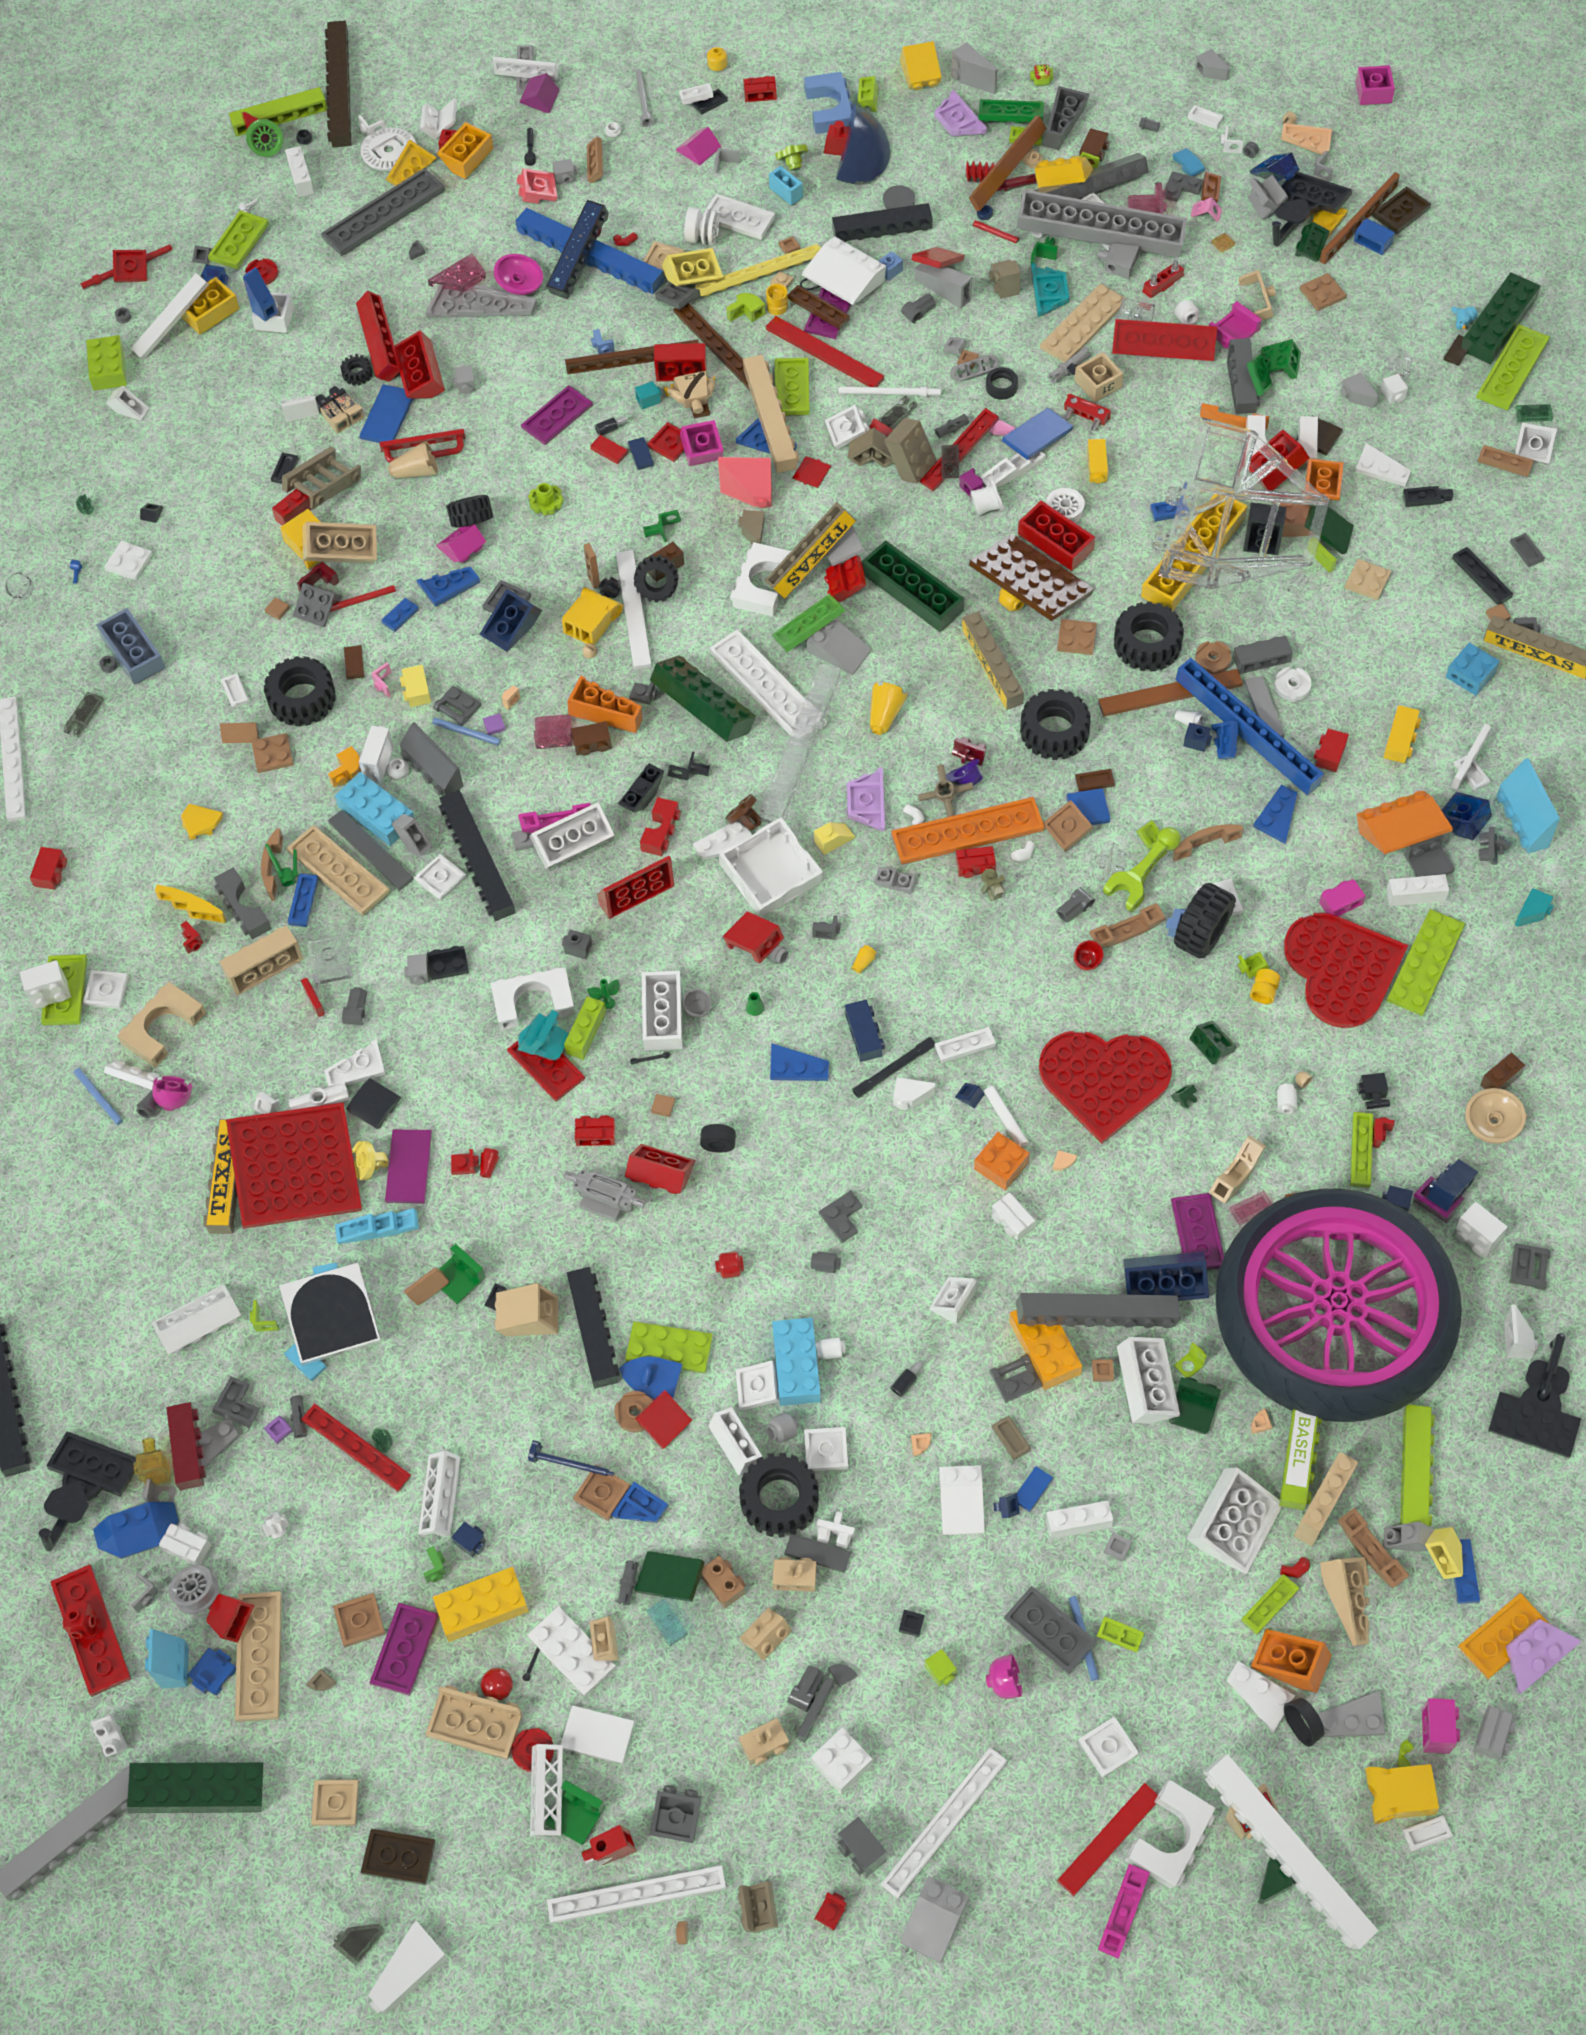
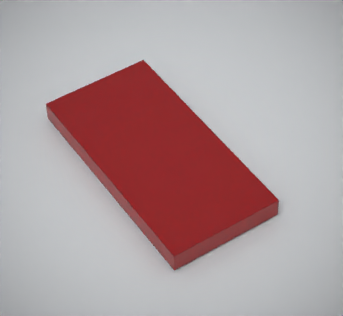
[507,1041,586,1102]

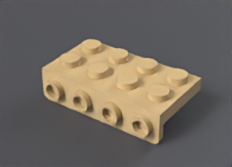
[425,1685,523,1760]

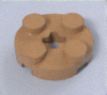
[1195,641,1231,674]
[614,1391,653,1433]

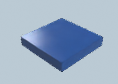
[1066,788,1110,825]

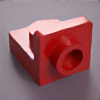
[180,921,203,954]
[1372,1117,1395,1148]
[451,1149,479,1175]
[814,1892,847,1931]

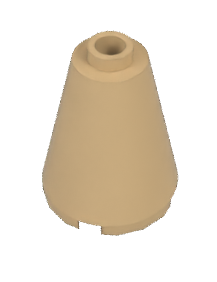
[388,441,438,479]

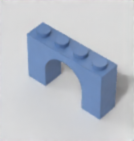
[804,72,853,134]

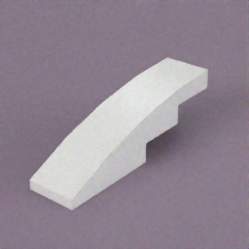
[981,451,1046,487]

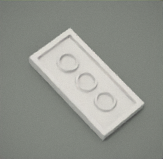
[702,194,775,240]
[527,1606,616,1697]

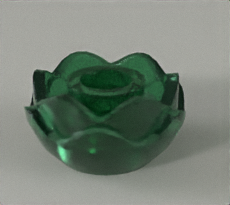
[76,494,94,515]
[371,1428,393,1453]

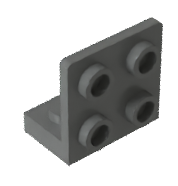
[293,583,342,627]
[1404,834,1455,877]

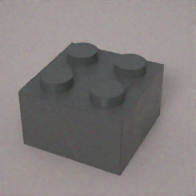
[837,1817,887,1878]

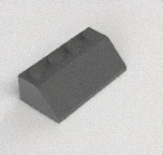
[400,722,464,796]

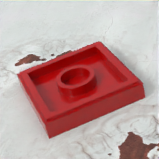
[113,250,147,282]
[647,422,684,462]
[635,1390,692,1449]

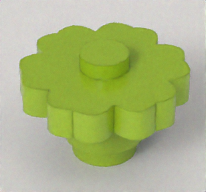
[775,144,808,171]
[528,483,564,516]

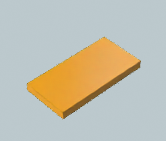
[1458,1593,1551,1680]

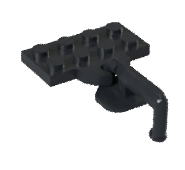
[1272,171,1352,247]
[1488,1333,1582,1459]
[38,1431,141,1552]

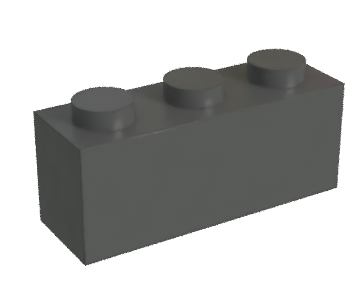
[1233,635,1293,674]

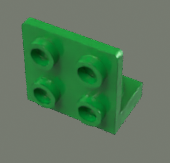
[1261,339,1301,379]
[440,1243,486,1304]
[546,1780,605,1845]

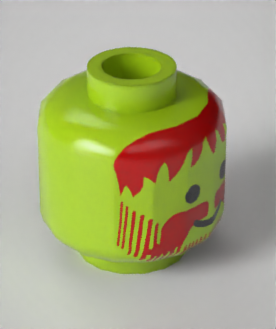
[1030,64,1053,86]

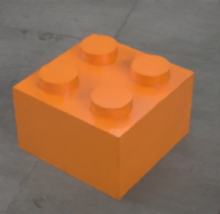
[974,1132,1030,1191]

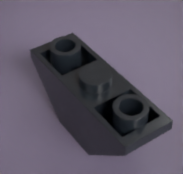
[618,763,664,813]

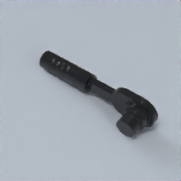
[525,128,536,166]

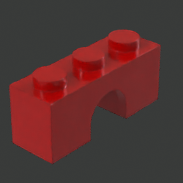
[640,797,681,856]

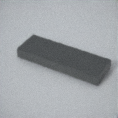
[784,1534,851,1573]
[797,1677,834,1743]

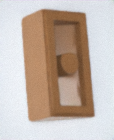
[220,722,259,743]
[404,1268,449,1305]

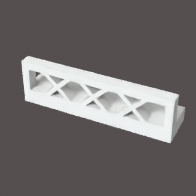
[493,57,560,81]
[418,1451,461,1537]
[530,1744,563,1837]

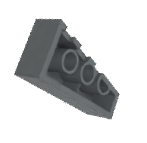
[1043,86,1089,150]
[1226,338,1260,414]

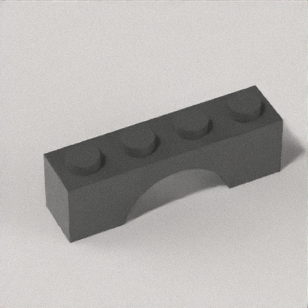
[214,867,272,940]

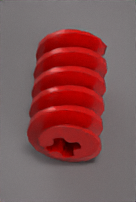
[965,160,995,183]

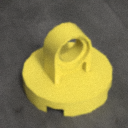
[352,1141,389,1180]

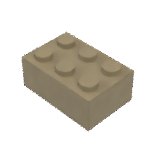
[884,418,937,483]

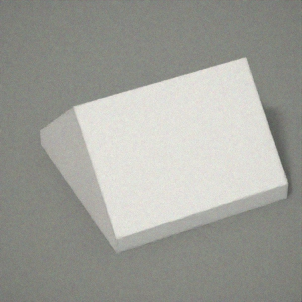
[281,394,319,422]
[1515,423,1557,464]
[929,1277,977,1324]

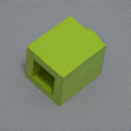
[924,1649,957,1687]

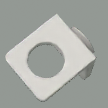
[358,115,386,136]
[1221,126,1243,153]

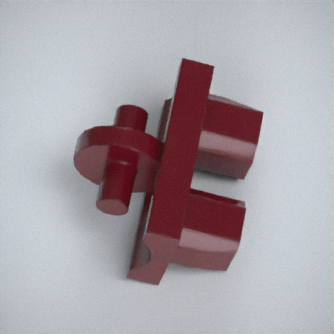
[951,737,986,766]

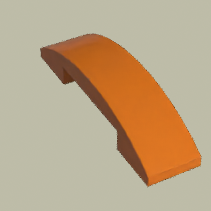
[1200,403,1270,432]

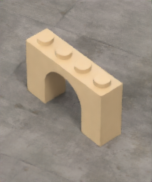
[118,982,206,1068]
[1293,1452,1358,1546]

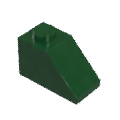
[1258,1857,1296,1904]

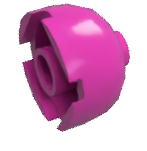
[152,1076,192,1111]
[986,1654,1023,1699]

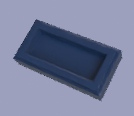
[628,437,654,470]

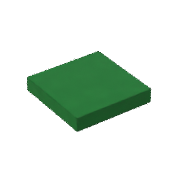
[1246,353,1273,396]

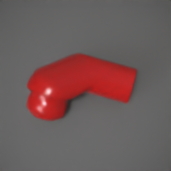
[613,232,638,246]
[1280,1557,1310,1578]

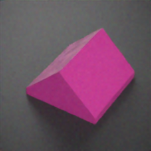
[676,126,721,166]

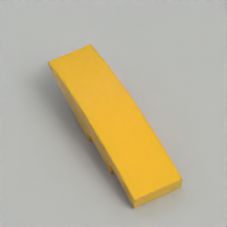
[155,884,226,923]

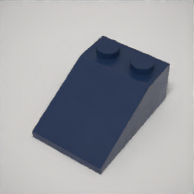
[479,589,543,652]

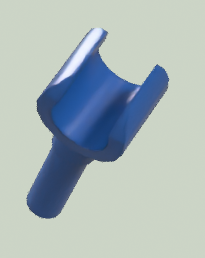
[70,559,82,583]

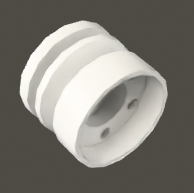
[684,207,719,246]

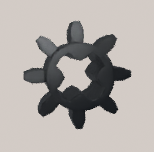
[599,577,621,598]

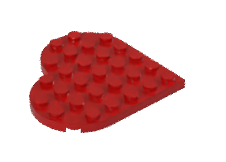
[1283,913,1408,1028]
[1039,1031,1172,1144]

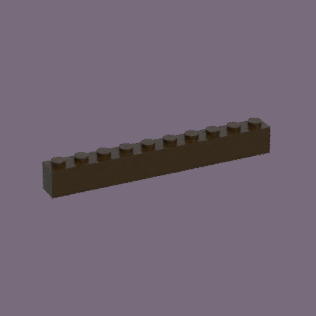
[325,20,352,148]

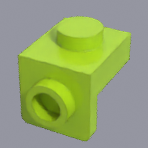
[1136,820,1160,849]
[1237,952,1270,979]

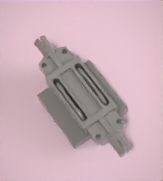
[563,1170,646,1222]

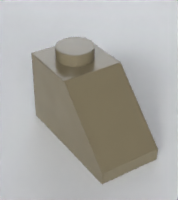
[738,510,765,545]

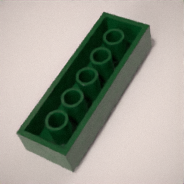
[1461,272,1541,365]
[862,540,964,632]
[650,655,756,742]
[127,1762,264,1813]

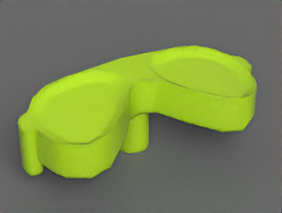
[1397,1739,1414,1768]

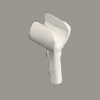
[239,199,258,213]

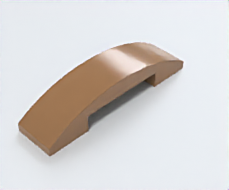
[1173,824,1244,862]
[261,828,283,901]
[1089,903,1166,948]
[1338,1508,1410,1589]

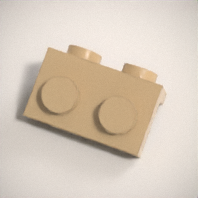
[739,1607,792,1660]

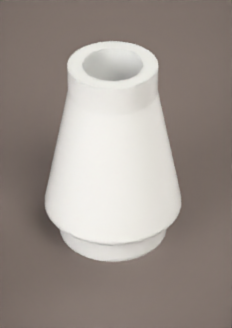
[1175,710,1203,726]

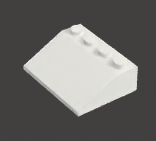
[802,236,886,305]
[1187,1467,1282,1574]

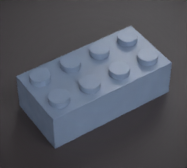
[96,608,165,685]

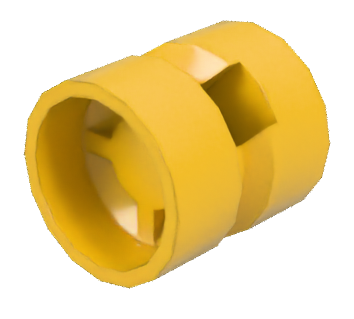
[766,284,788,315]
[1249,969,1281,1005]

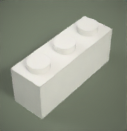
[285,146,314,197]
[1386,874,1449,906]
[708,1407,762,1476]
[1046,1501,1113,1539]

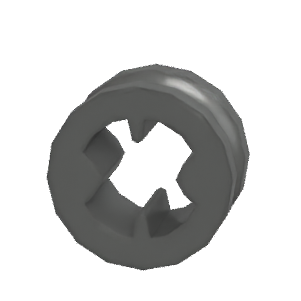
[1243,141,1259,159]
[115,307,131,323]
[99,656,117,673]

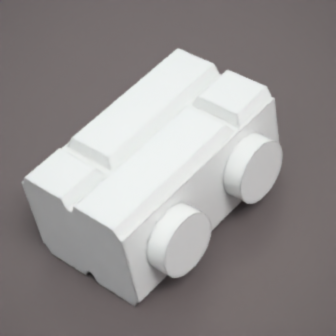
[991,1193,1036,1241]
[159,1523,211,1565]

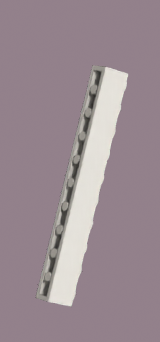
[1203,1754,1378,1949]

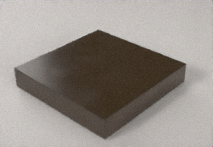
[1296,415,1343,456]

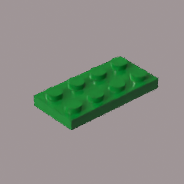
[978,99,1044,123]

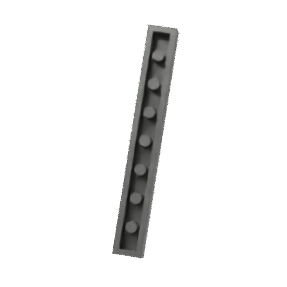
[1021,153,1149,199]
[1016,1293,1181,1328]

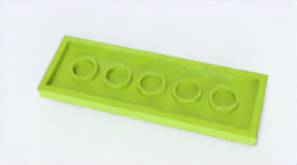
[1476,324,1550,411]
[1387,909,1465,1016]

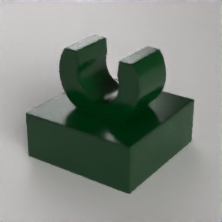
[1170,1085,1197,1108]

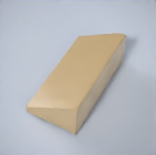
[589,1616,619,1661]

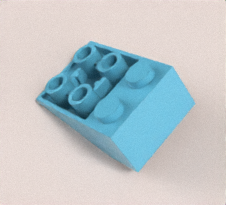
[145,1629,189,1689]

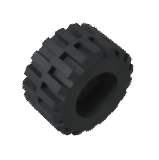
[446,495,494,528]
[634,555,679,603]

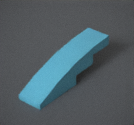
[335,1208,419,1244]

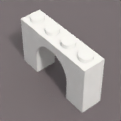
[1245,415,1318,464]
[730,542,791,616]
[491,967,575,1030]
[1124,1780,1215,1889]

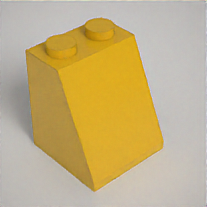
[900,41,942,90]

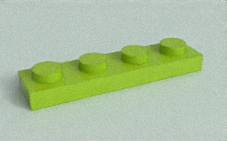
[1350,1112,1373,1188]

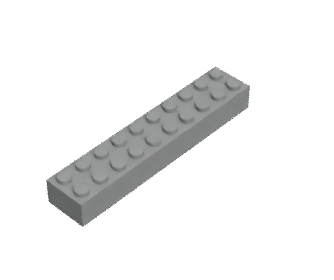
[1016,189,1187,257]

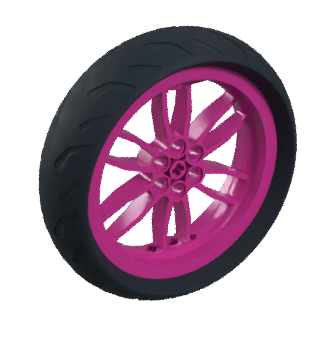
[1215,1188,1462,1422]

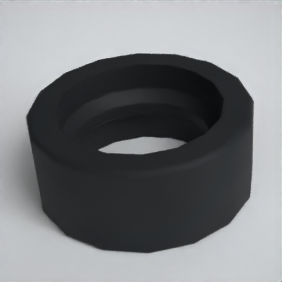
[986,367,1018,400]

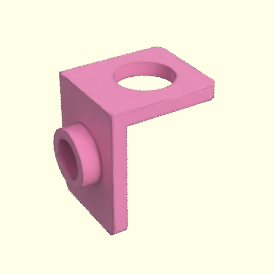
[1191,197,1222,221]
[371,663,391,697]

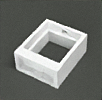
[359,726,394,784]

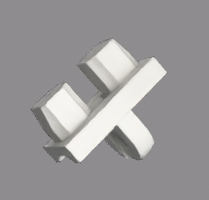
[817,1511,855,1549]

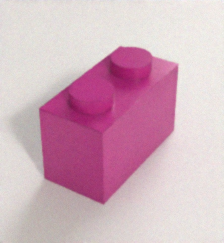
[1319,879,1366,917]

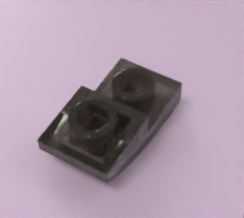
[941,445,960,479]

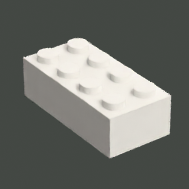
[530,802,615,869]
[642,971,683,1051]

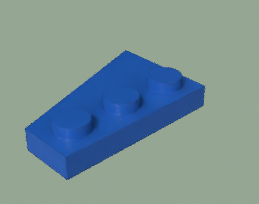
[416,567,480,607]
[1253,784,1297,844]

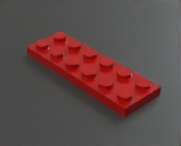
[1112,319,1217,361]
[50,1564,132,1697]

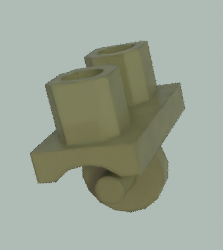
[981,869,1005,901]

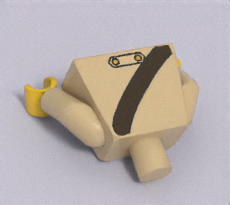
[664,371,715,414]

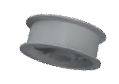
[169,1565,219,1614]

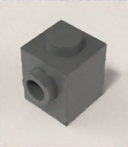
[562,929,592,959]

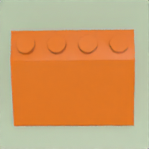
[1357,791,1453,854]

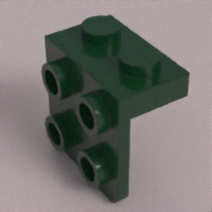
[1168,1377,1221,1434]

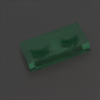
[1515,404,1553,422]

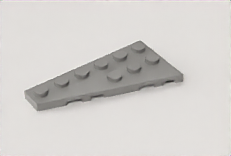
[426,276,537,317]

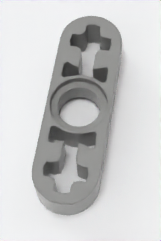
[950,355,998,381]

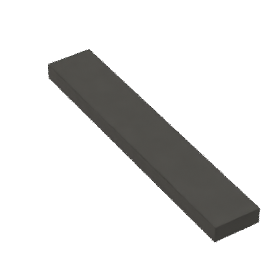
[328,810,414,891]

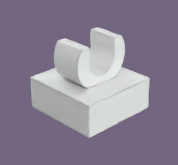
[254,1092,279,1114]

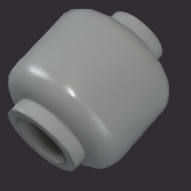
[767,1413,799,1443]

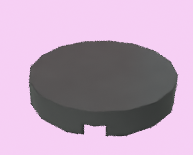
[883,185,915,209]

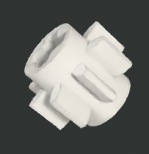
[262,1512,289,1539]

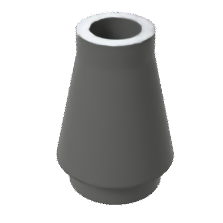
[136,1090,158,1118]

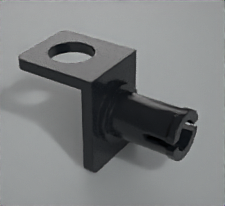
[667,751,710,780]

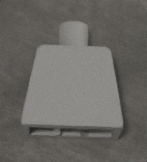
[1098,243,1139,280]

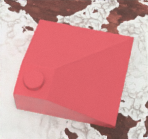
[718,457,772,508]

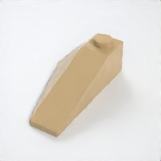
[1320,1557,1369,1646]

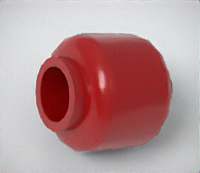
[715,1251,744,1279]

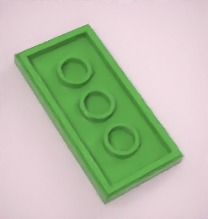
[772,594,845,652]

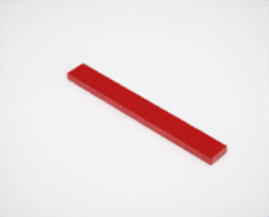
[766,316,884,387]

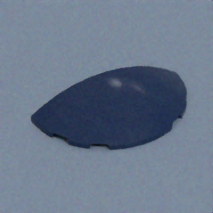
[836,103,890,184]

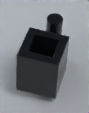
[1357,1073,1390,1110]

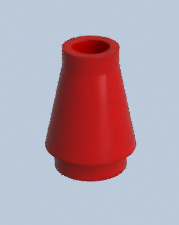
[480,1148,500,1178]

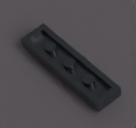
[1452,547,1513,605]

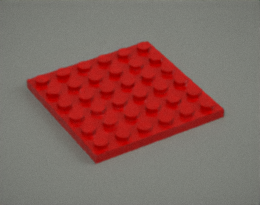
[226,1102,362,1229]

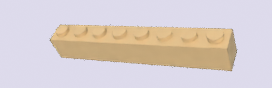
[743,354,799,473]

